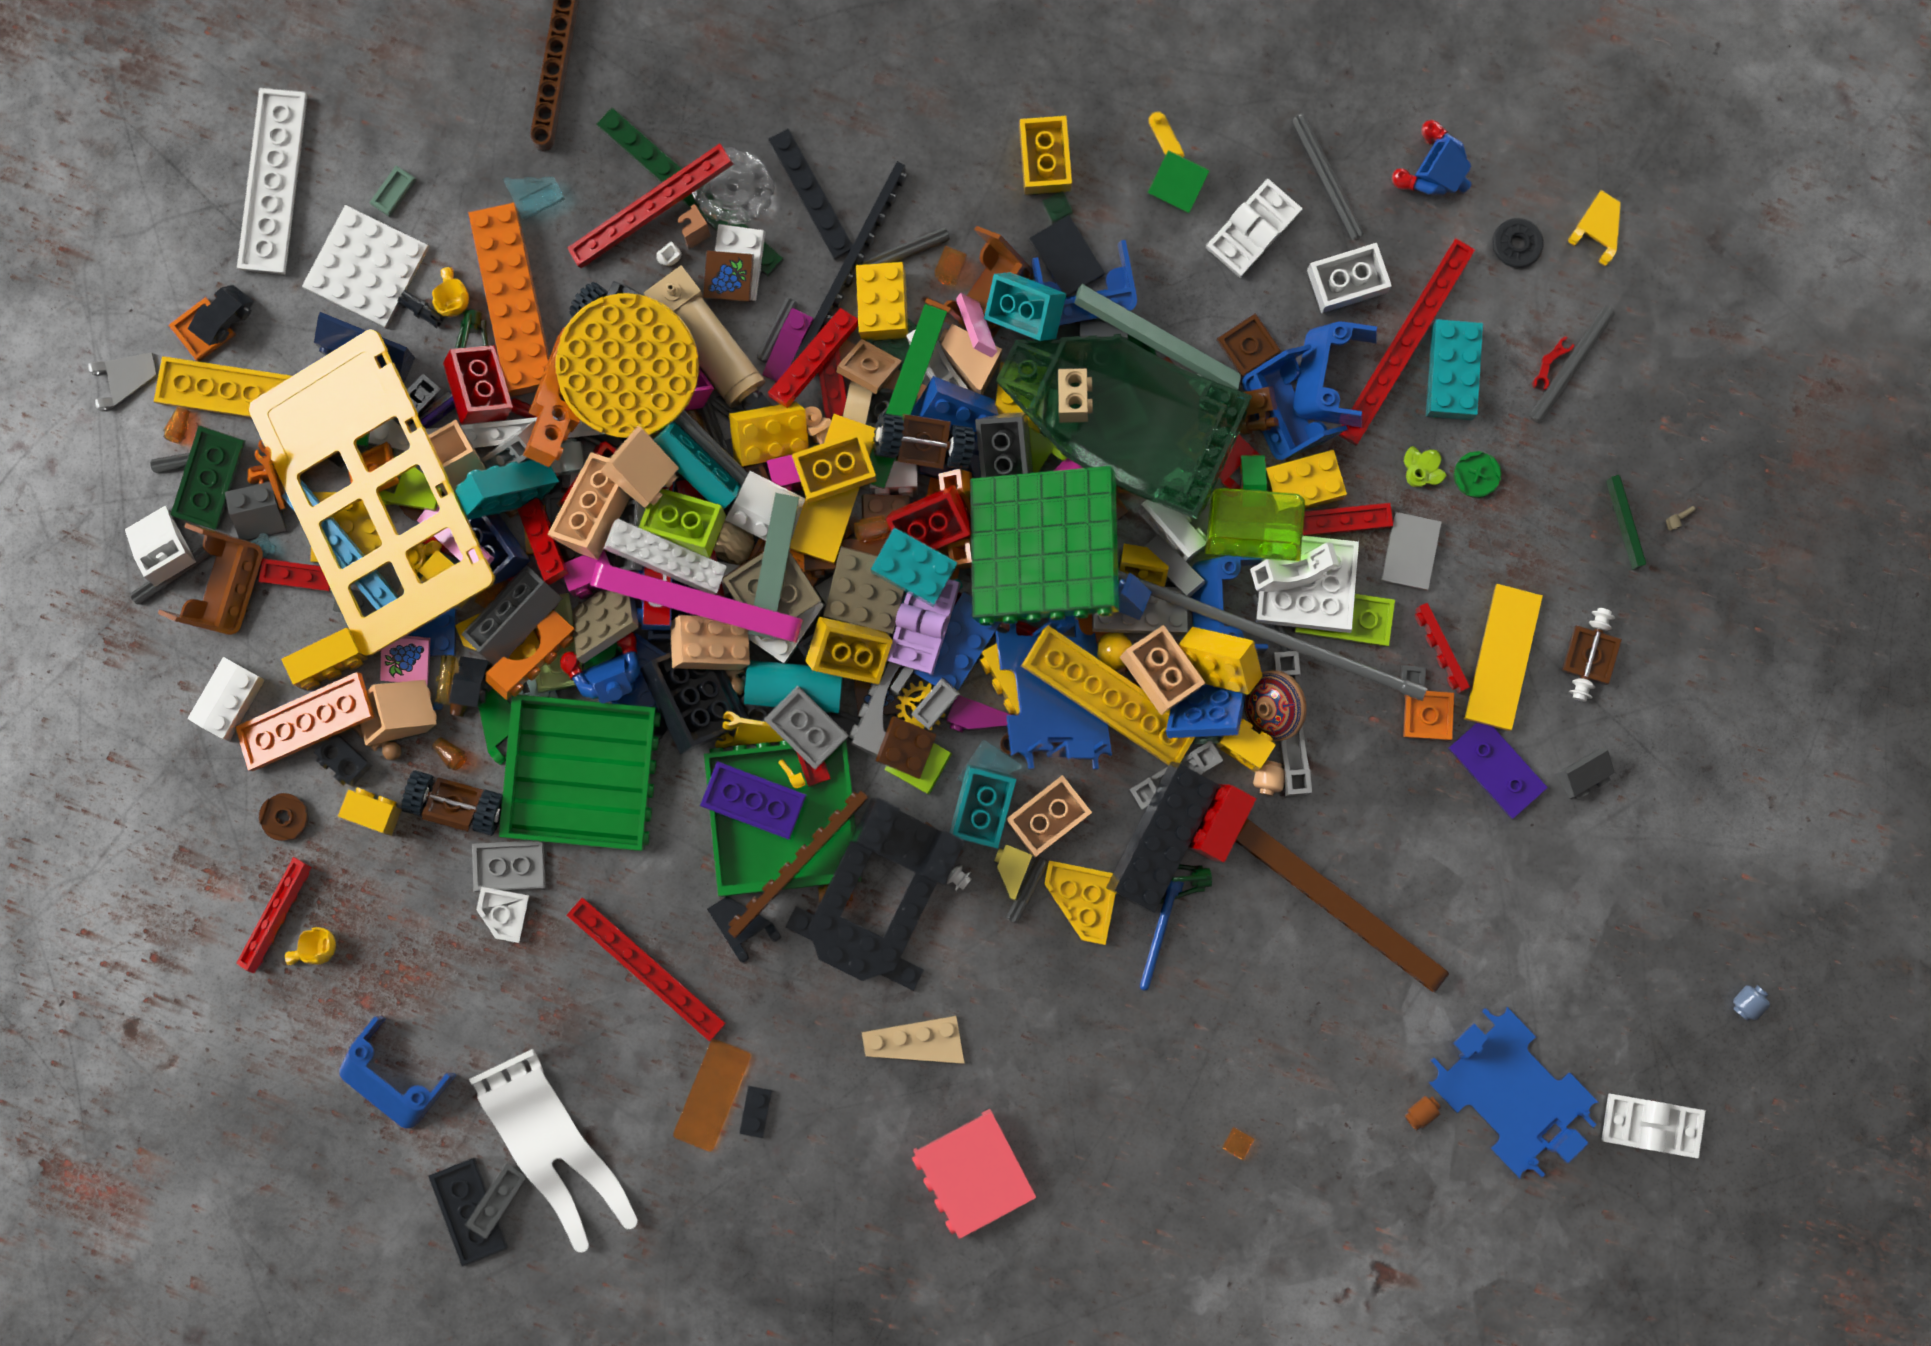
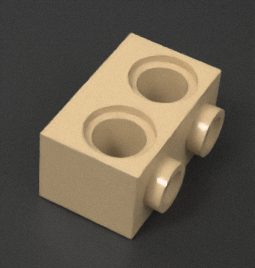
[1058,369,1092,423]

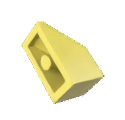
[994,845,1032,901]

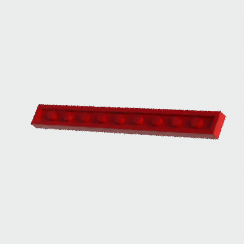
[1338,238,1475,446]

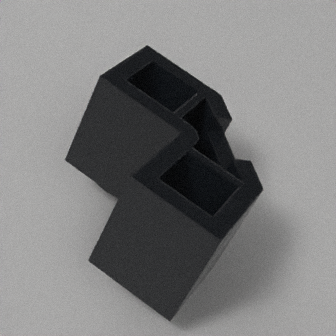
[187,284,254,346]
[449,656,493,707]

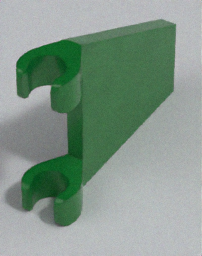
[479,688,511,765]

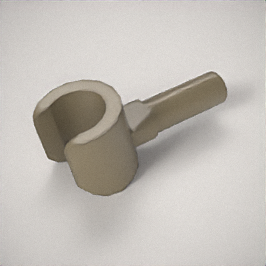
[1666,506,1696,530]

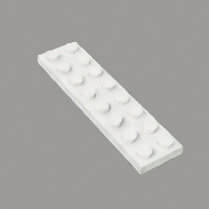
[237,88,307,275]

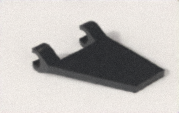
[707,896,781,963]

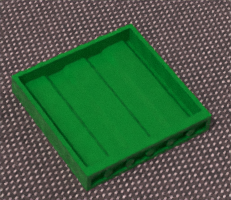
[499,694,661,851]

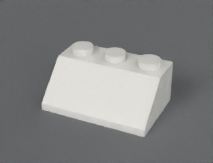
[725,471,805,551]
[1138,490,1207,562]
[187,657,265,742]

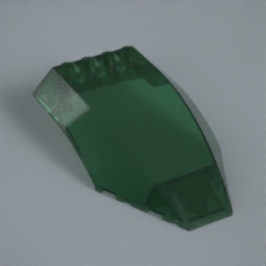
[996,334,1252,519]

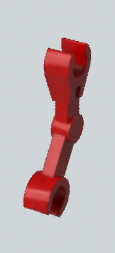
[1532,337,1574,391]

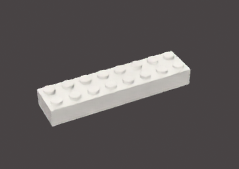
[604,519,727,595]

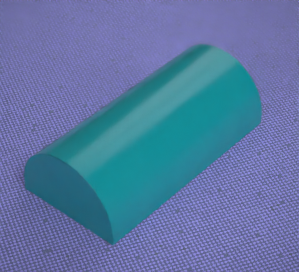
[654,421,741,509]
[744,660,844,713]

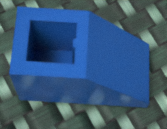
[1119,573,1152,621]

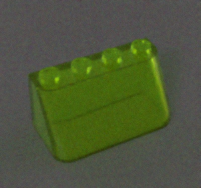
[1205,488,1305,561]

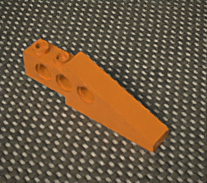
[523,327,580,467]

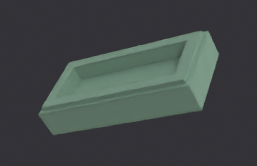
[369,166,416,217]

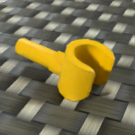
[778,759,806,788]

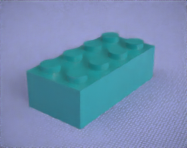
[1426,319,1483,420]
[454,459,559,520]

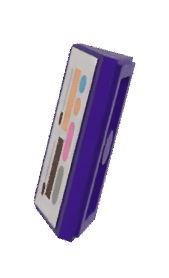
[419,391,456,429]

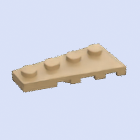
[862,1016,964,1063]

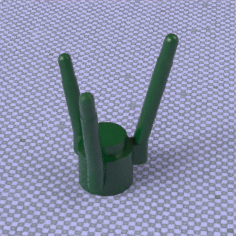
[455,310,489,349]
[1159,864,1212,904]

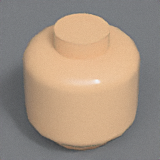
[1253,760,1285,796]

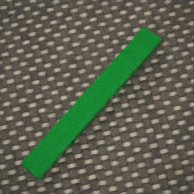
[869,304,947,489]

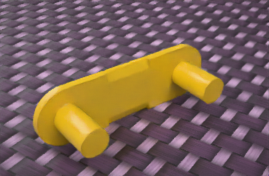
[1149,112,1184,157]

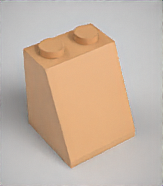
[939,324,1002,395]
[428,420,487,495]
[601,425,679,508]
[360,680,437,746]

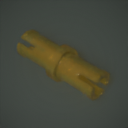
[435,655,456,705]

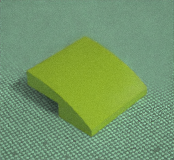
[885,743,952,795]

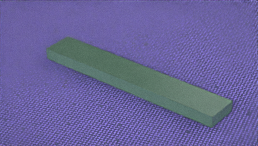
[748,493,799,639]

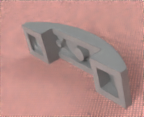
[1130,741,1223,809]

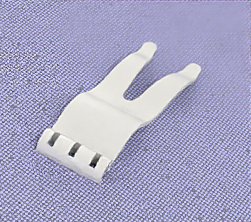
[469,1049,638,1252]

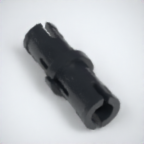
[397,290,445,328]

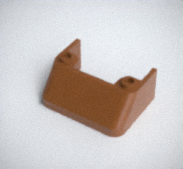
[925,226,1034,338]
[158,523,263,635]

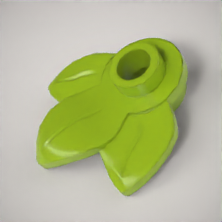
[1404,446,1446,487]

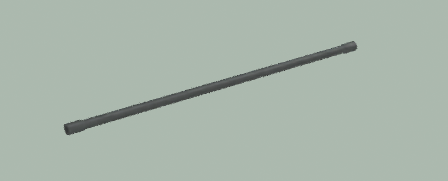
[1118,570,1427,701]

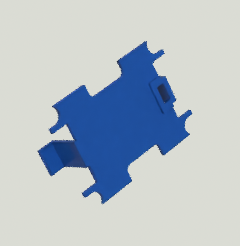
[995,616,1112,770]
[1428,1007,1599,1179]

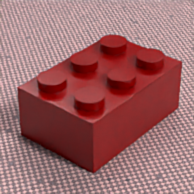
[443,345,513,425]
[886,485,971,550]
[1188,784,1257,862]

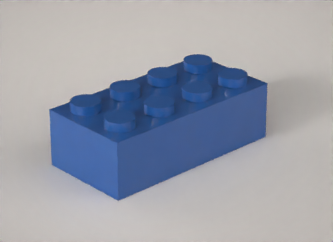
[913,592,1003,691]

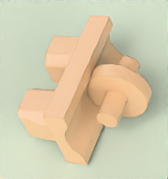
[805,406,831,444]

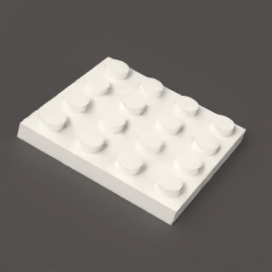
[302,205,429,329]
[1256,532,1359,633]

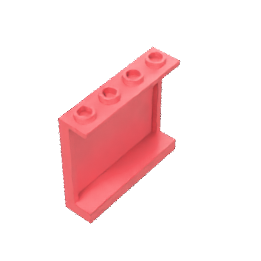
[912,1109,1036,1239]

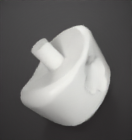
[657,242,682,266]

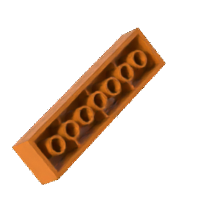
[468,203,549,397]

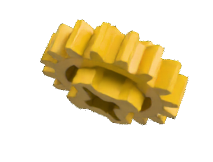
[896,681,946,731]

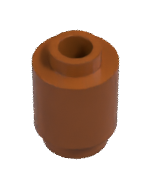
[1404,1096,1441,1131]

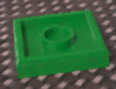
[1148,150,1210,213]

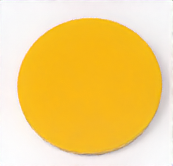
[555,293,699,438]

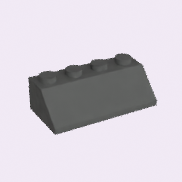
[975,412,1033,478]
[462,565,563,665]

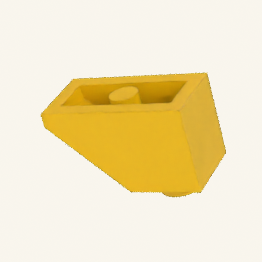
[1119,543,1169,587]

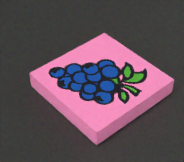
[380,636,430,685]

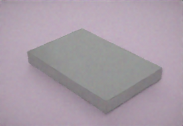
[1381,512,1441,591]
[764,685,849,770]
[472,841,546,892]

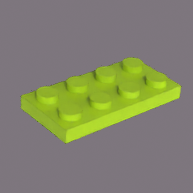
[1294,594,1395,647]

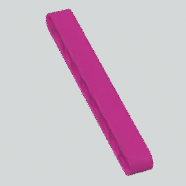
[590,562,803,643]

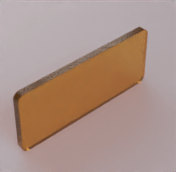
[673,1039,751,1152]

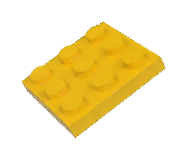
[310,492,382,563]

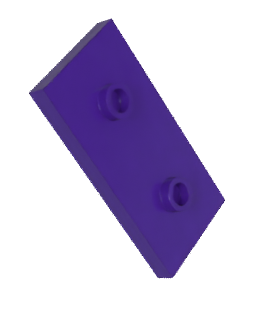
[1448,723,1548,819]
[700,761,807,840]

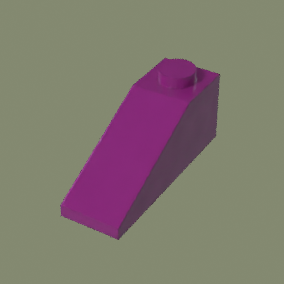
[762,308,814,382]
[946,695,1011,733]

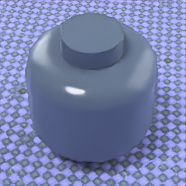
[1733,985,1770,1021]

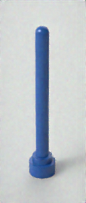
[1140,880,1184,991]

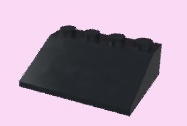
[640,652,748,754]

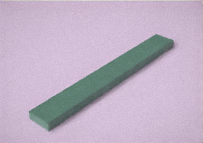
[1074,284,1241,394]

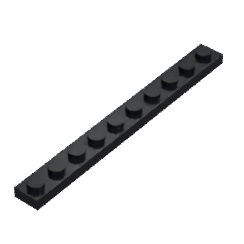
[791,161,907,365]

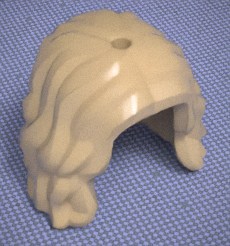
[714,520,754,565]

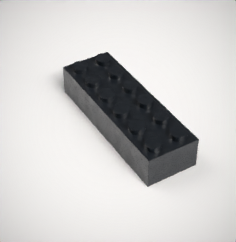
[1106,761,1220,913]

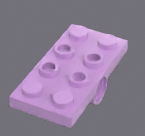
[887,579,961,675]

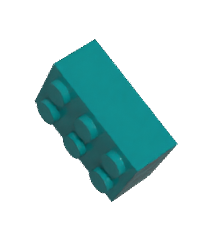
[984,272,1066,341]
[871,528,957,607]
[949,764,1016,848]

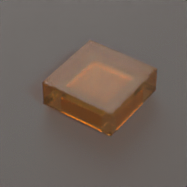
[1221,1127,1254,1160]

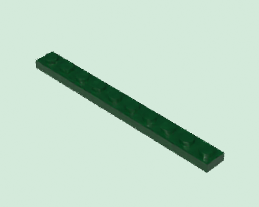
[596,108,783,277]

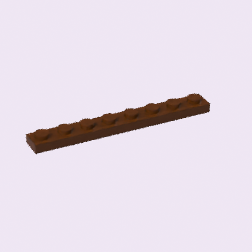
[728,791,869,938]

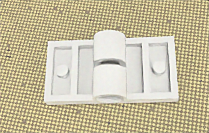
[1206,178,1302,278]
[1601,1093,1705,1158]

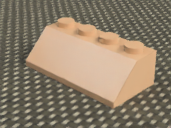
[548,452,631,560]

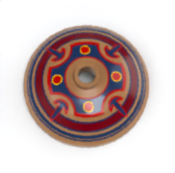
[1244,670,1307,741]

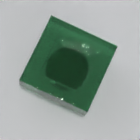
[1042,191,1073,223]

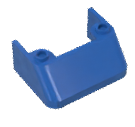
[1031,240,1137,326]
[1293,321,1377,427]
[1242,344,1348,460]
[1191,554,1268,653]
[339,1016,456,1128]

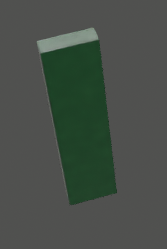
[1606,475,1646,570]

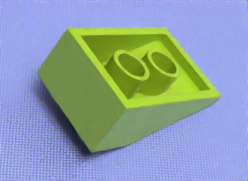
[638,489,726,559]

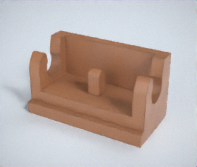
[678,204,711,249]

